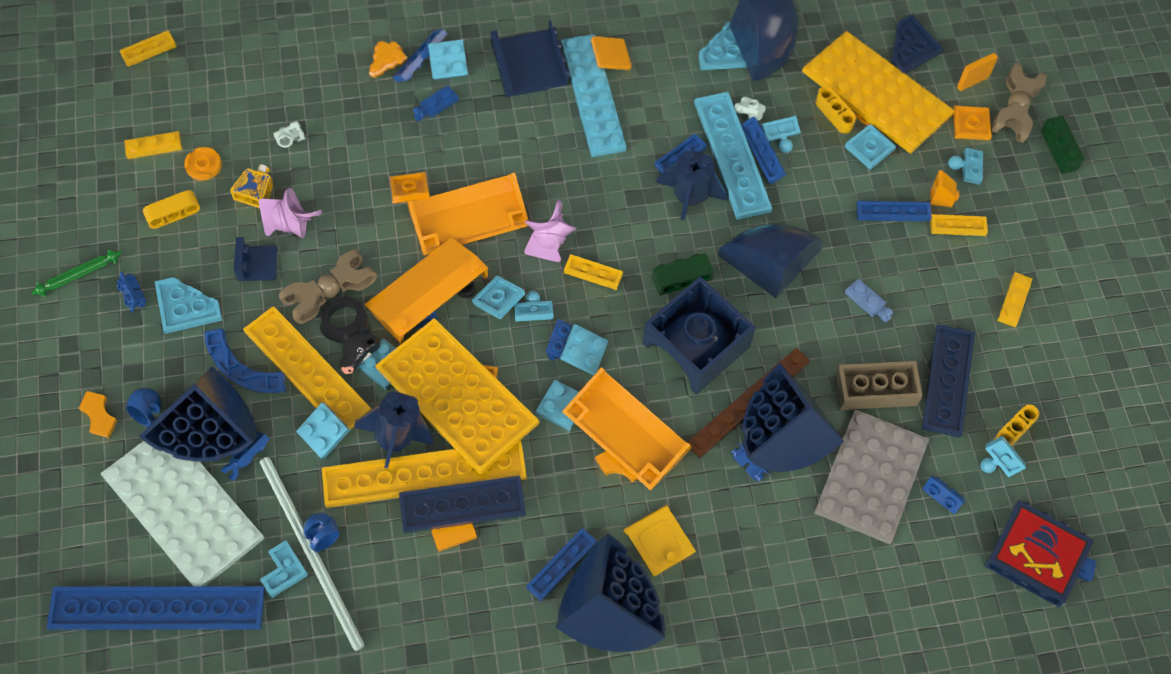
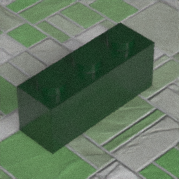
[1041,115,1084,174]
[652,253,714,296]

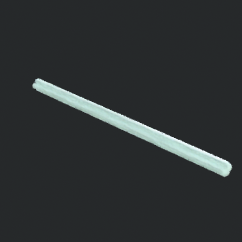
[260,457,364,651]

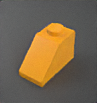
[930,170,959,208]

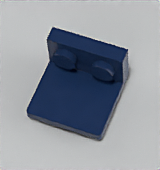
[234,237,278,281]

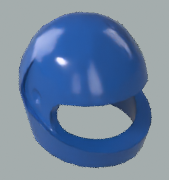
[126,388,162,427]
[303,513,340,552]

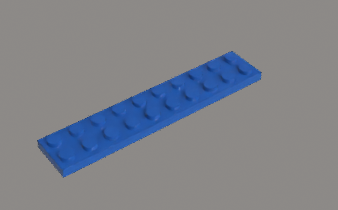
[46,586,265,630]

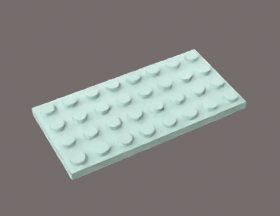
[100,441,265,586]

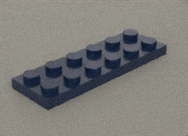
[921,324,975,438]
[399,475,526,534]

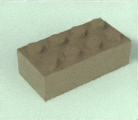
[835,361,923,410]

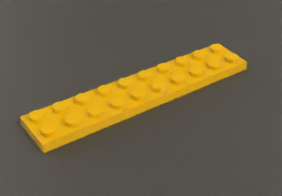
[322,440,527,508]

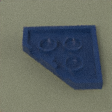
[891,14,944,73]

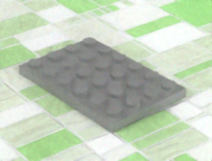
[814,409,929,545]

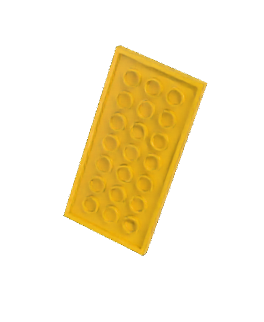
[802,31,955,154]
[375,318,539,474]

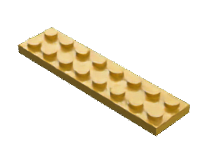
[243,306,372,429]

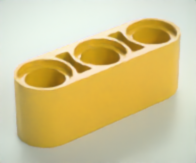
[816,86,856,134]
[143,190,200,229]
[993,405,1039,446]

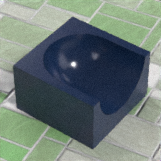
[642,277,756,395]

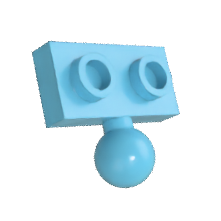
[761,116,801,153]
[948,148,983,185]
[514,291,554,322]
[980,435,1026,477]

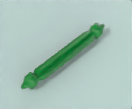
[31,249,122,297]

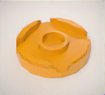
[184,147,222,181]

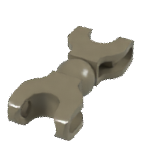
[991,62,1047,143]
[279,250,377,324]

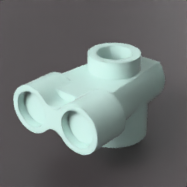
[734,97,765,120]
[273,121,306,148]

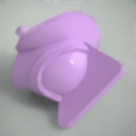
[259,188,322,239]
[524,199,577,262]

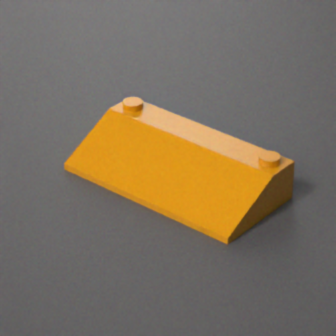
[407,172,528,256]
[364,238,488,345]
[562,367,692,491]

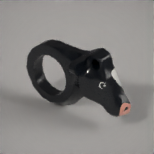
[319,296,381,374]

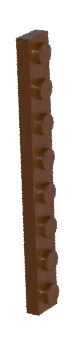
[686,348,810,459]

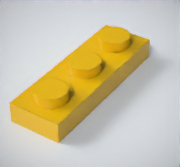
[119,30,177,67]
[124,131,182,159]
[930,214,988,236]
[564,254,623,290]
[997,272,1033,327]

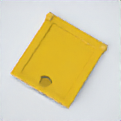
[623,505,696,577]

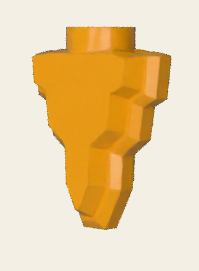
[369,41,407,78]

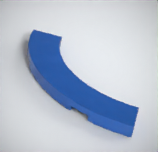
[204,328,286,393]

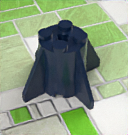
[656,150,728,220]
[354,392,434,469]

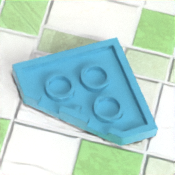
[698,22,747,70]
[155,277,222,334]

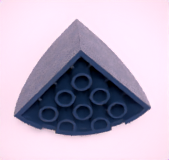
[729,0,799,81]
[718,224,823,298]
[742,363,844,472]
[139,366,257,462]
[556,534,665,652]

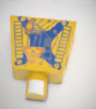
[230,165,273,208]

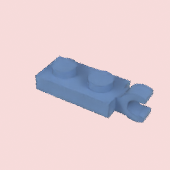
[845,279,893,323]

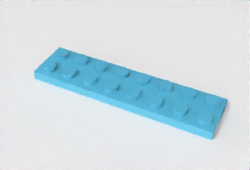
[561,34,626,157]
[694,92,772,220]

